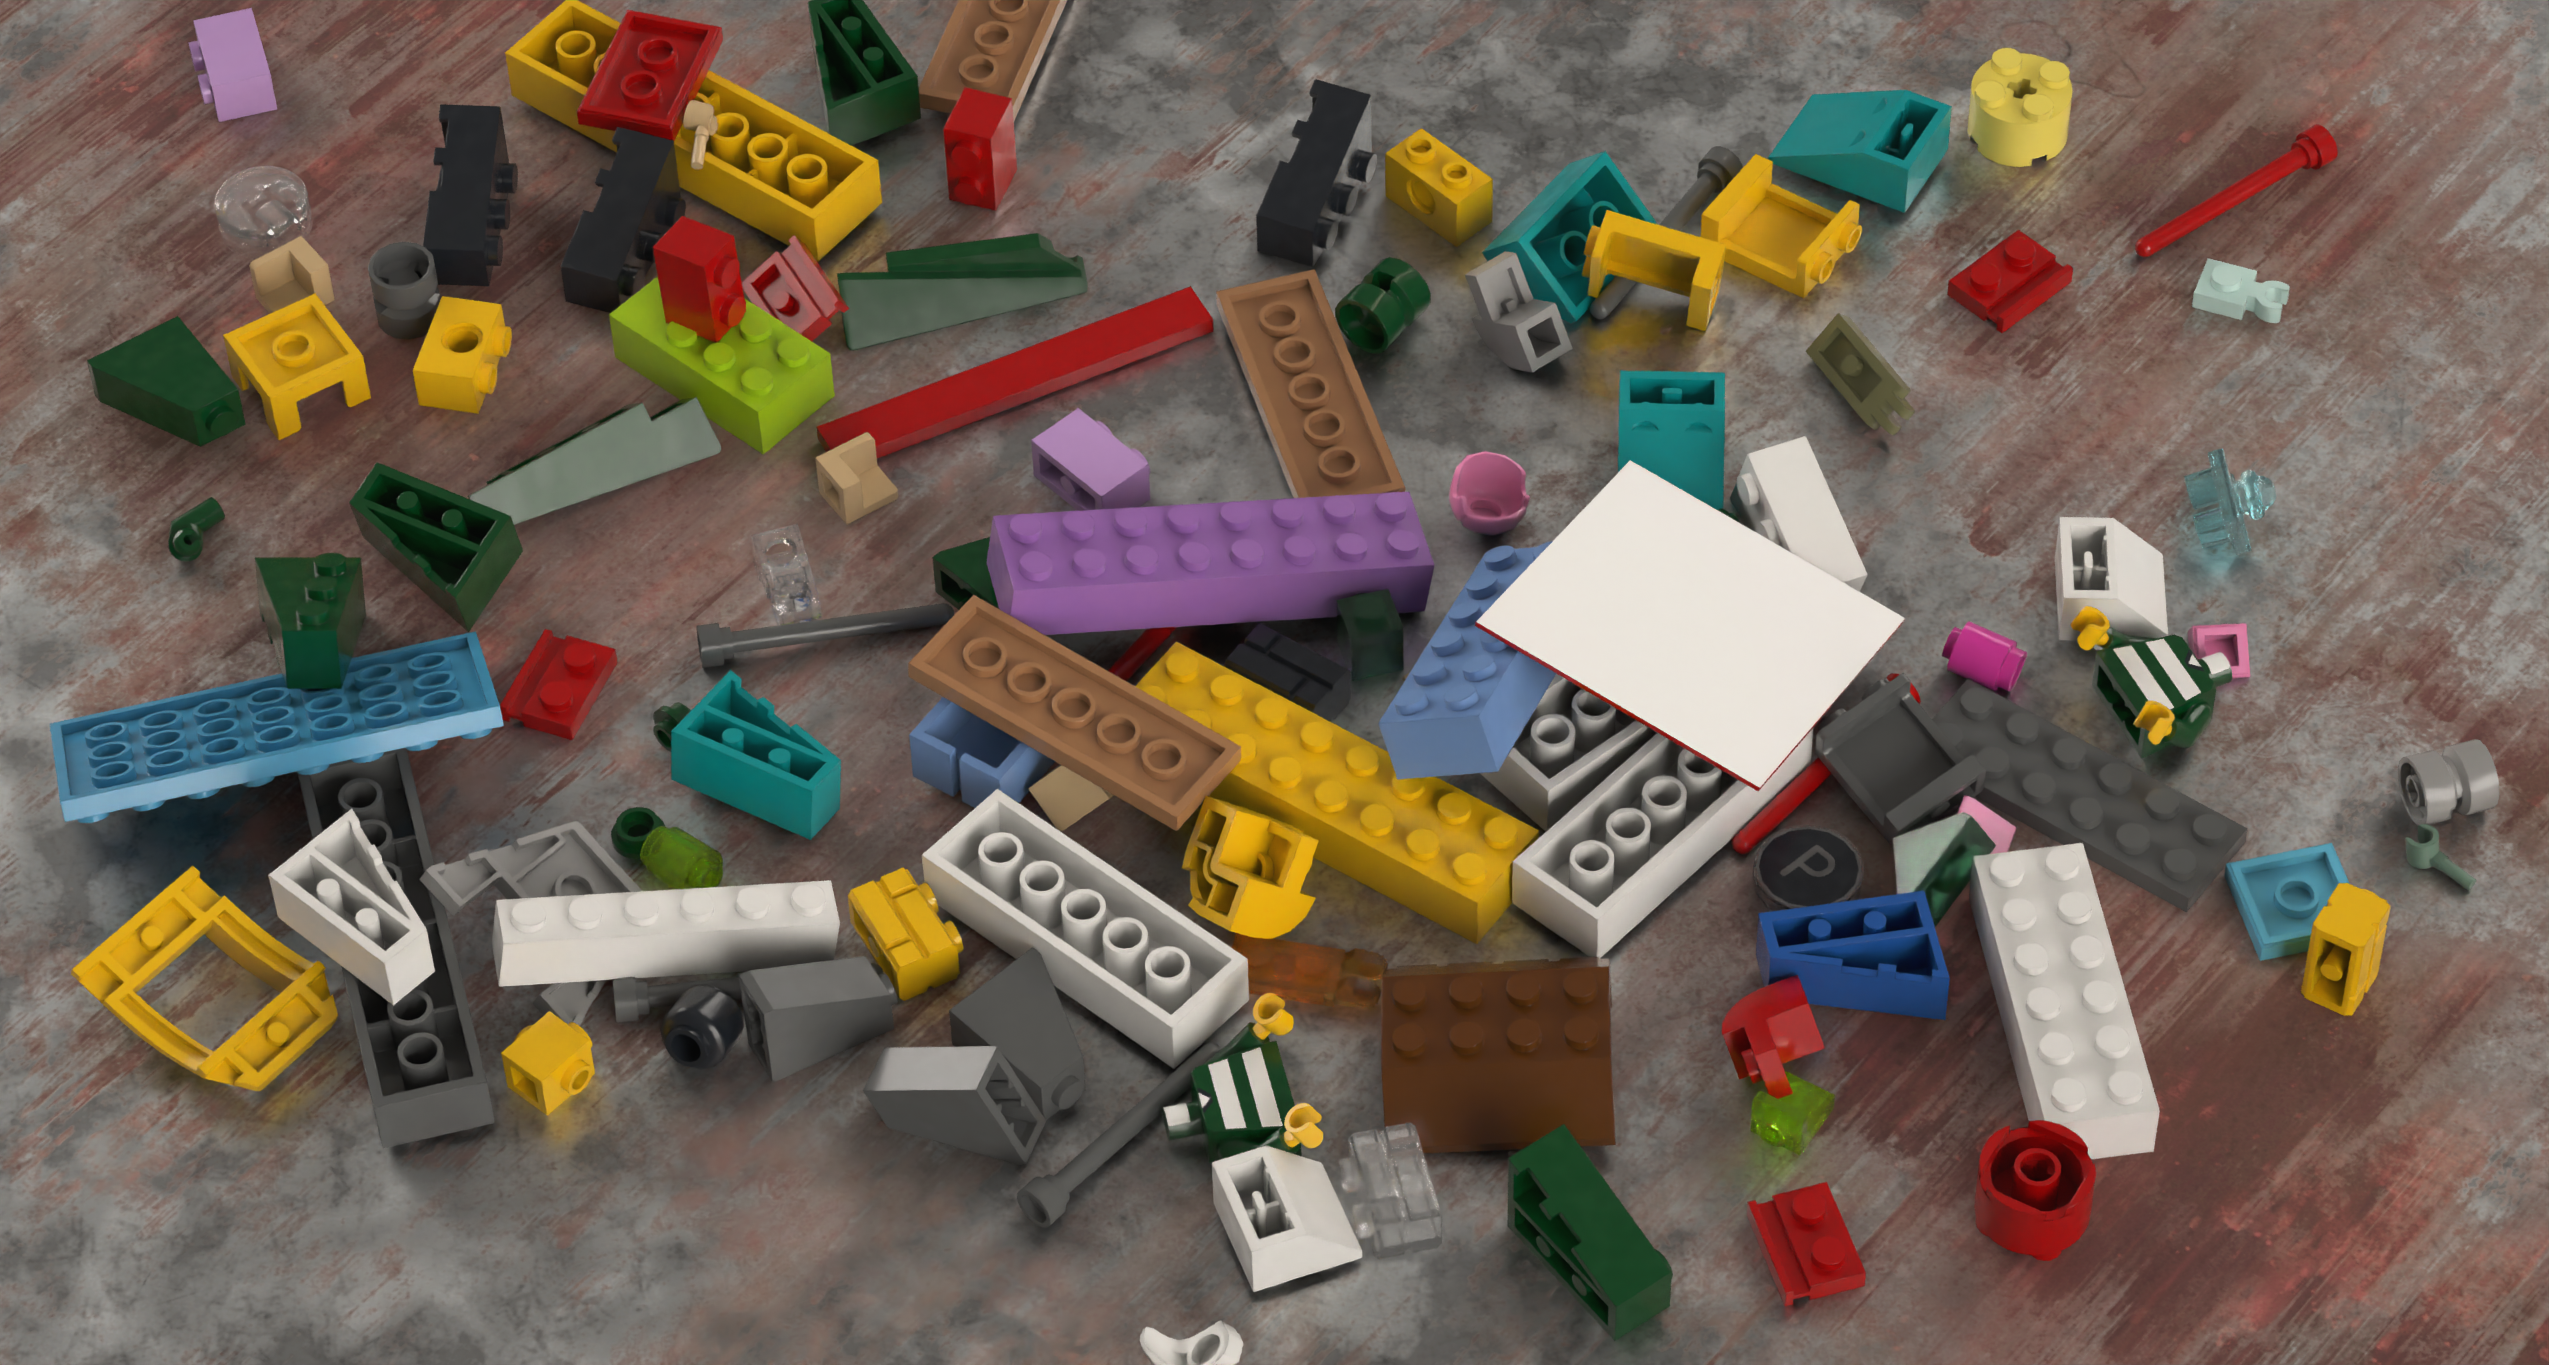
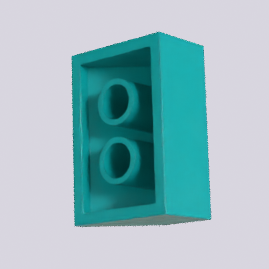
[1482,151,1658,323]

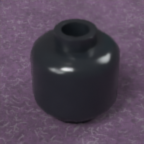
[660,985,744,1069]

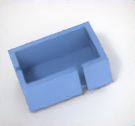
[909,697,1055,808]

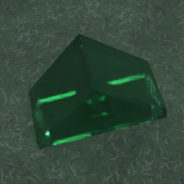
[1893,812,1996,927]

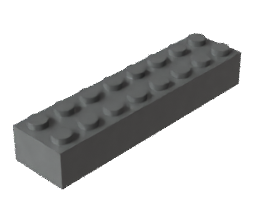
[298,748,495,1149]

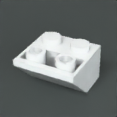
[2055,517,2168,641]
[1212,1146,1362,1292]

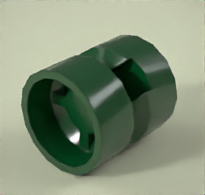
[1335,257,1431,354]

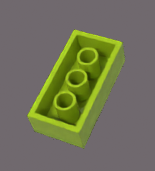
[609,276,835,455]

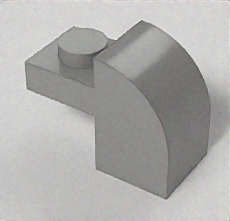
[1465,251,1573,372]

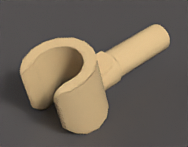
[683,100,718,169]

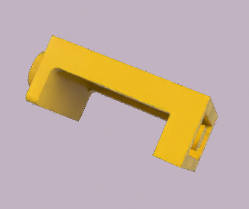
[1700,154,1862,299]
[1582,210,1726,331]

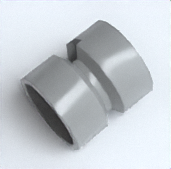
[2398,739,2499,826]

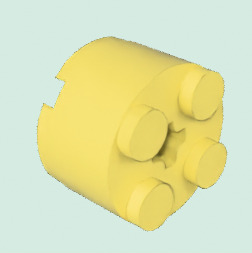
[1967,48,2072,167]

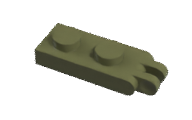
[1806,313,1915,436]

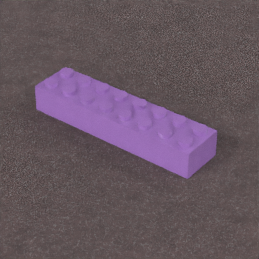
[987,492,1434,635]

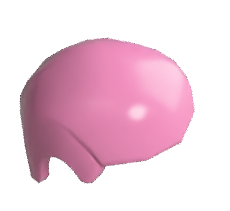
[1449,451,1530,535]

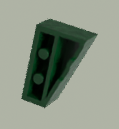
[807,0,921,146]
[349,462,523,632]
[255,553,366,689]
[1507,1124,1673,1341]

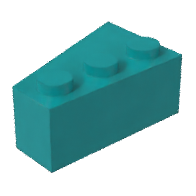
[671,670,841,840]

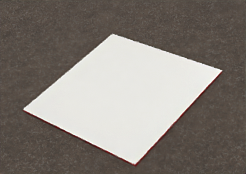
[1475,460,1905,791]

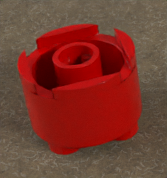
[1974,1120,2096,1261]

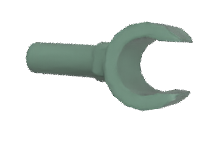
[2405,824,2477,891]

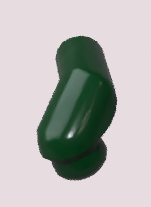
[168,497,225,561]

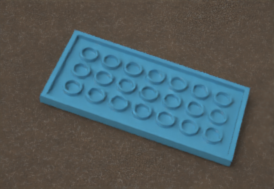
[49,631,504,823]

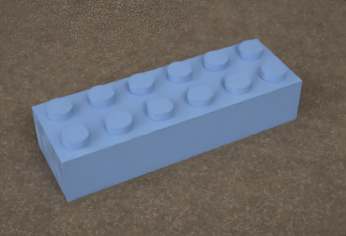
[1378,541,1556,779]

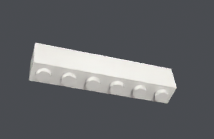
[492,880,840,987]

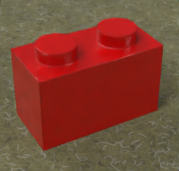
[943,87,1017,211]
[653,216,746,343]

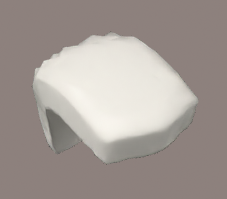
[1140,1320,1243,1365]

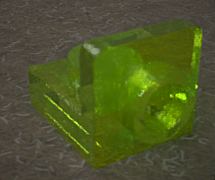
[1750,1071,1835,1155]

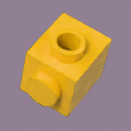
[501,1011,595,1116]

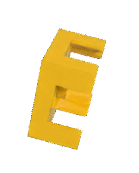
[223,293,371,440]

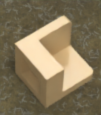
[249,236,335,313]
[815,432,898,525]
[1028,764,1114,831]

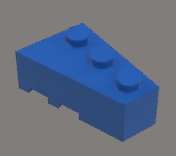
[1756,891,1950,1020]

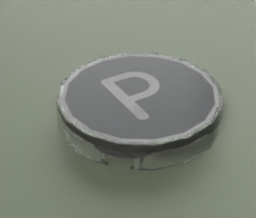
[1753,824,1864,911]

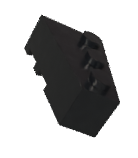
[1256,79,1377,267]
[423,104,518,286]
[560,127,686,313]

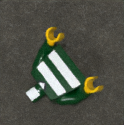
[2070,606,2232,759]
[1162,993,1323,1164]

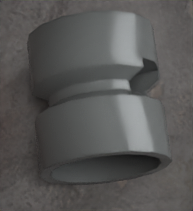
[368,242,441,340]

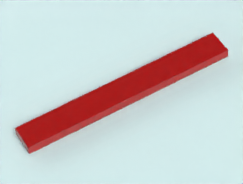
[816,286,1214,459]

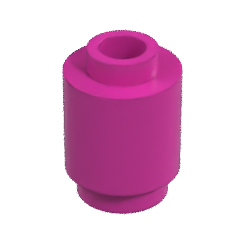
[1942,621,2027,692]

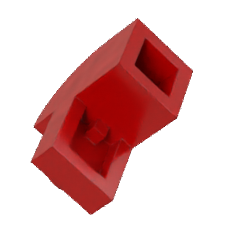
[1722,975,1825,1101]

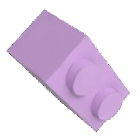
[188,8,277,122]
[1031,408,1150,511]

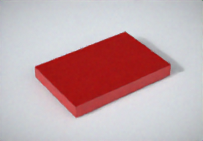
[577,10,723,141]

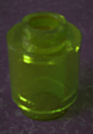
[640,826,723,889]

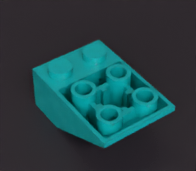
[1768,90,1952,213]
[1618,370,1725,510]

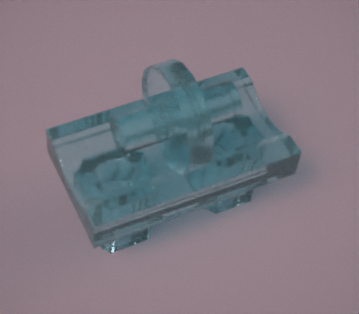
[2184,448,2277,556]

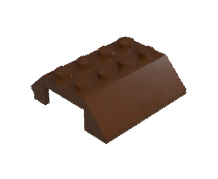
[1381,957,1616,1155]

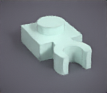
[2192,258,2290,323]

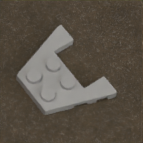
[419,820,642,1026]

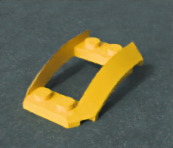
[71,865,338,1091]

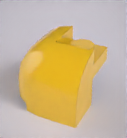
[1182,796,1319,939]

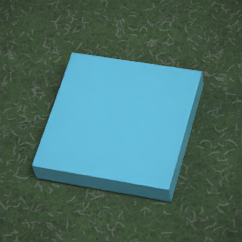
[2224,843,2350,961]

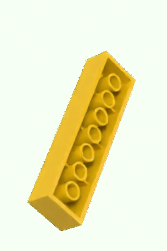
[505,0,882,262]
[1135,642,1539,944]

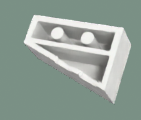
[1730,436,1868,592]
[268,809,435,1006]

